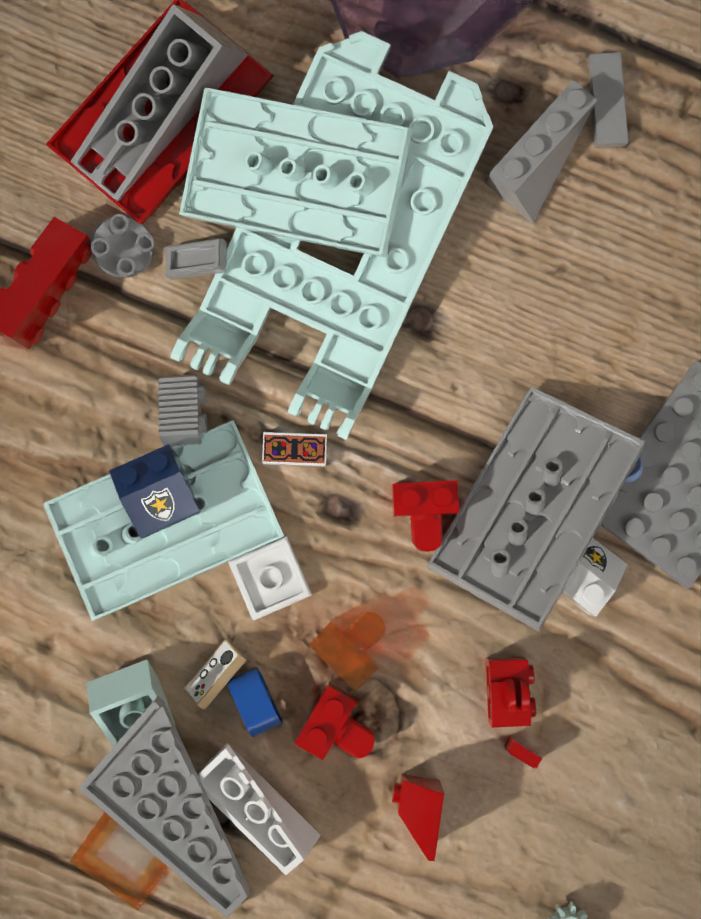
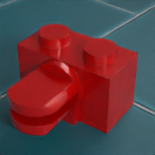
[391,480,459,552]
[485,657,536,728]
[294,682,374,761]

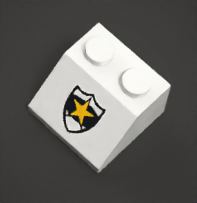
[562,538,628,617]

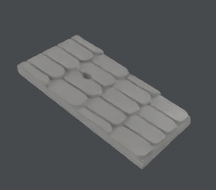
[428,387,645,632]

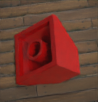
[392,774,444,862]

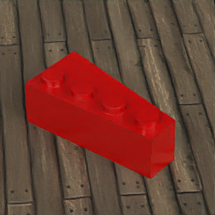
[0,217,91,349]

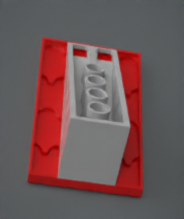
[46,0,275,224]

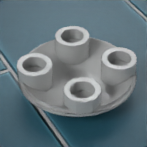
[90,214,154,278]

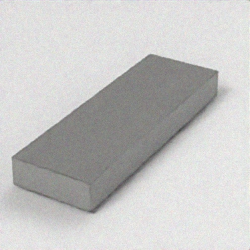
[588,52,628,148]

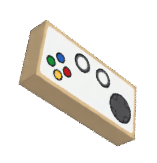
[184,639,247,710]

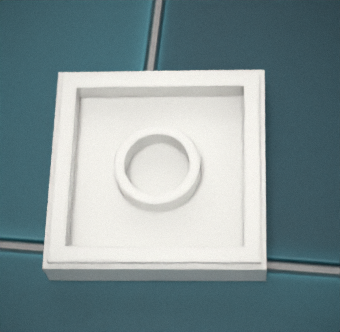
[228,537,312,621]

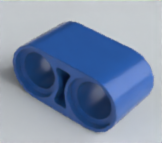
[227,667,282,737]

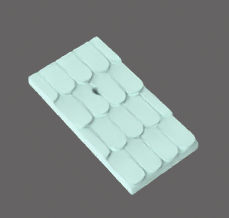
[179,87,412,258]
[43,420,284,621]

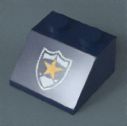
[109,444,201,539]

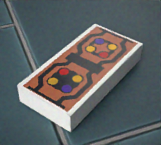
[262,432,327,467]

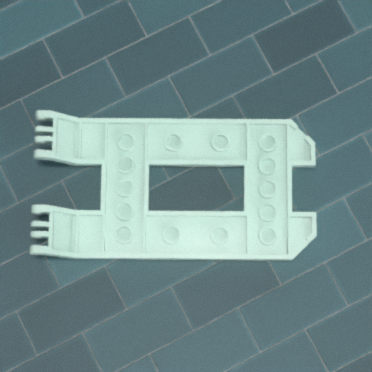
[171,31,493,440]

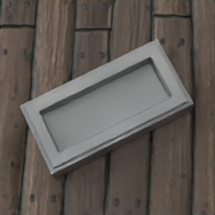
[166,239,227,280]

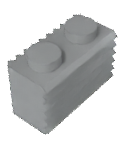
[158,374,208,446]

